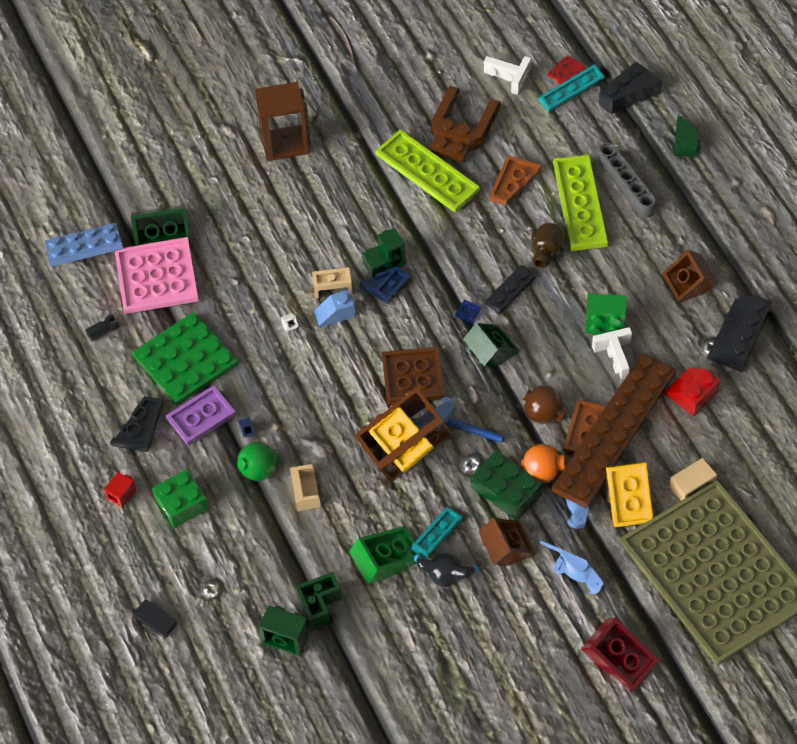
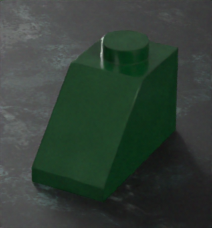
[674,116,701,157]

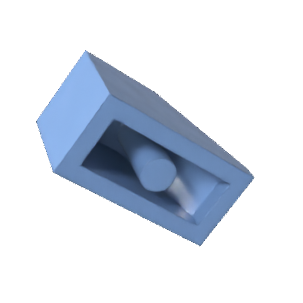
[314,290,355,328]

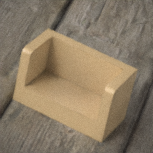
[312,267,352,299]
[669,458,717,501]
[290,464,321,511]

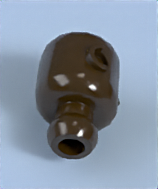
[531,223,567,268]

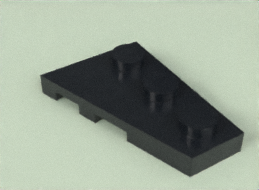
[110,396,164,452]

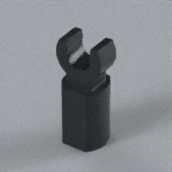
[85,314,120,341]

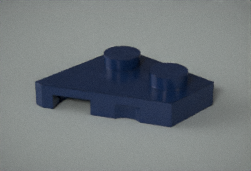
[360,266,411,304]

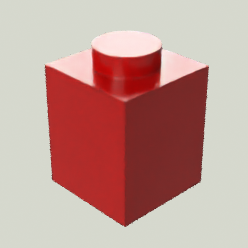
[104,472,136,508]

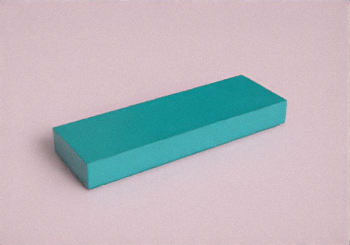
[411,507,463,560]

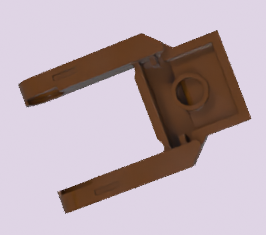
[429,86,501,163]

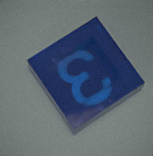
[455,299,481,324]

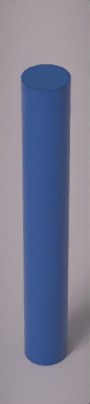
[447,418,504,443]

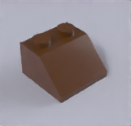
[662,250,717,302]
[478,518,536,566]

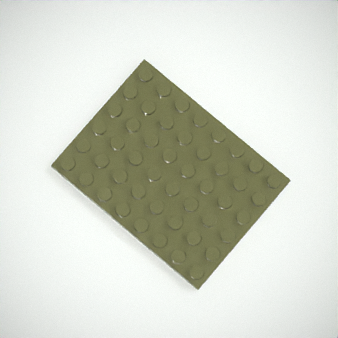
[619,480,797,666]

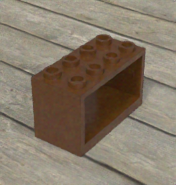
[255,81,311,162]
[355,387,454,482]

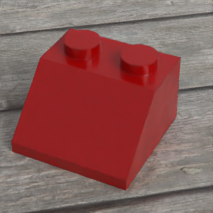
[664,368,720,416]

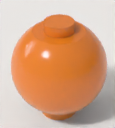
[521,444,566,484]

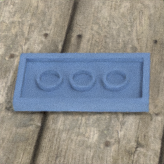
[45,223,123,267]

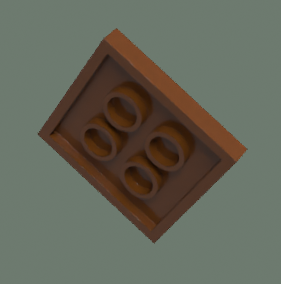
[382,347,445,405]

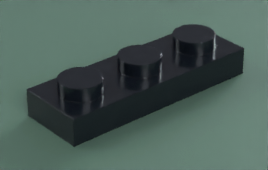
[485,265,536,314]

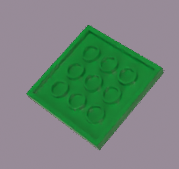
[132,312,238,406]

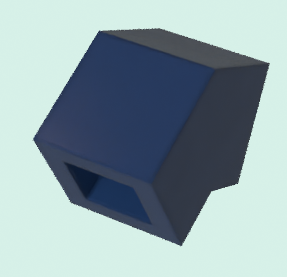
[238,417,255,437]

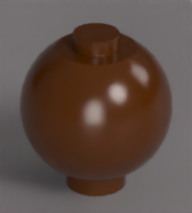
[523,385,567,424]

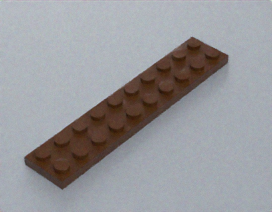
[552,353,676,509]

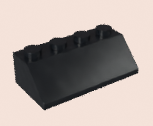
[707,295,772,372]

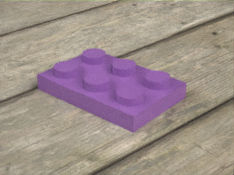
[166,385,236,446]

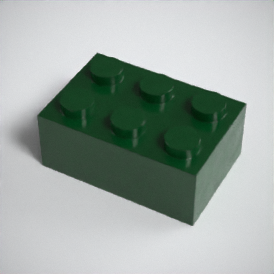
[471,450,543,521]

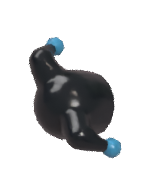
[414,553,479,587]

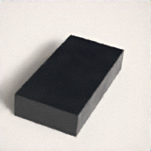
[133,599,177,639]

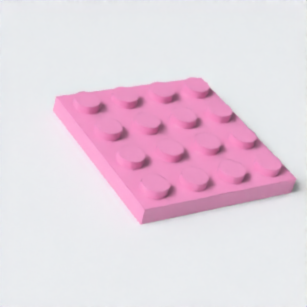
[115,237,199,314]

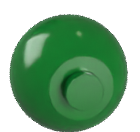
[237,442,280,481]

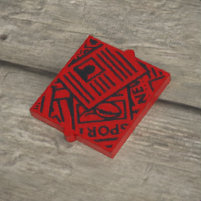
[548,56,587,84]

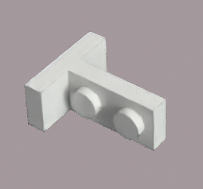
[484,56,531,95]
[592,327,632,380]

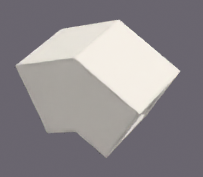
[281,313,299,332]

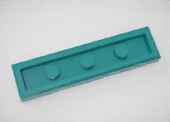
[538,64,605,113]

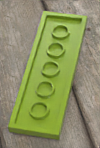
[376,129,480,213]
[553,155,608,251]

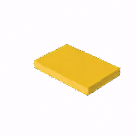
[369,407,434,473]
[606,462,653,527]

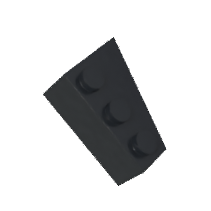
[599,61,662,114]

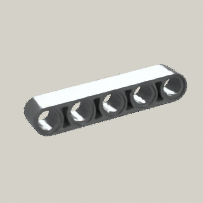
[599,143,655,217]

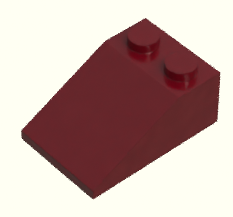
[581,617,659,691]

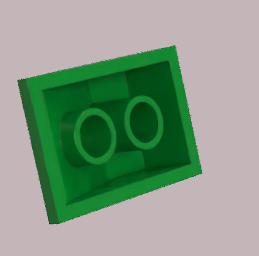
[349,526,425,584]

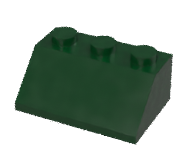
[131,205,191,246]

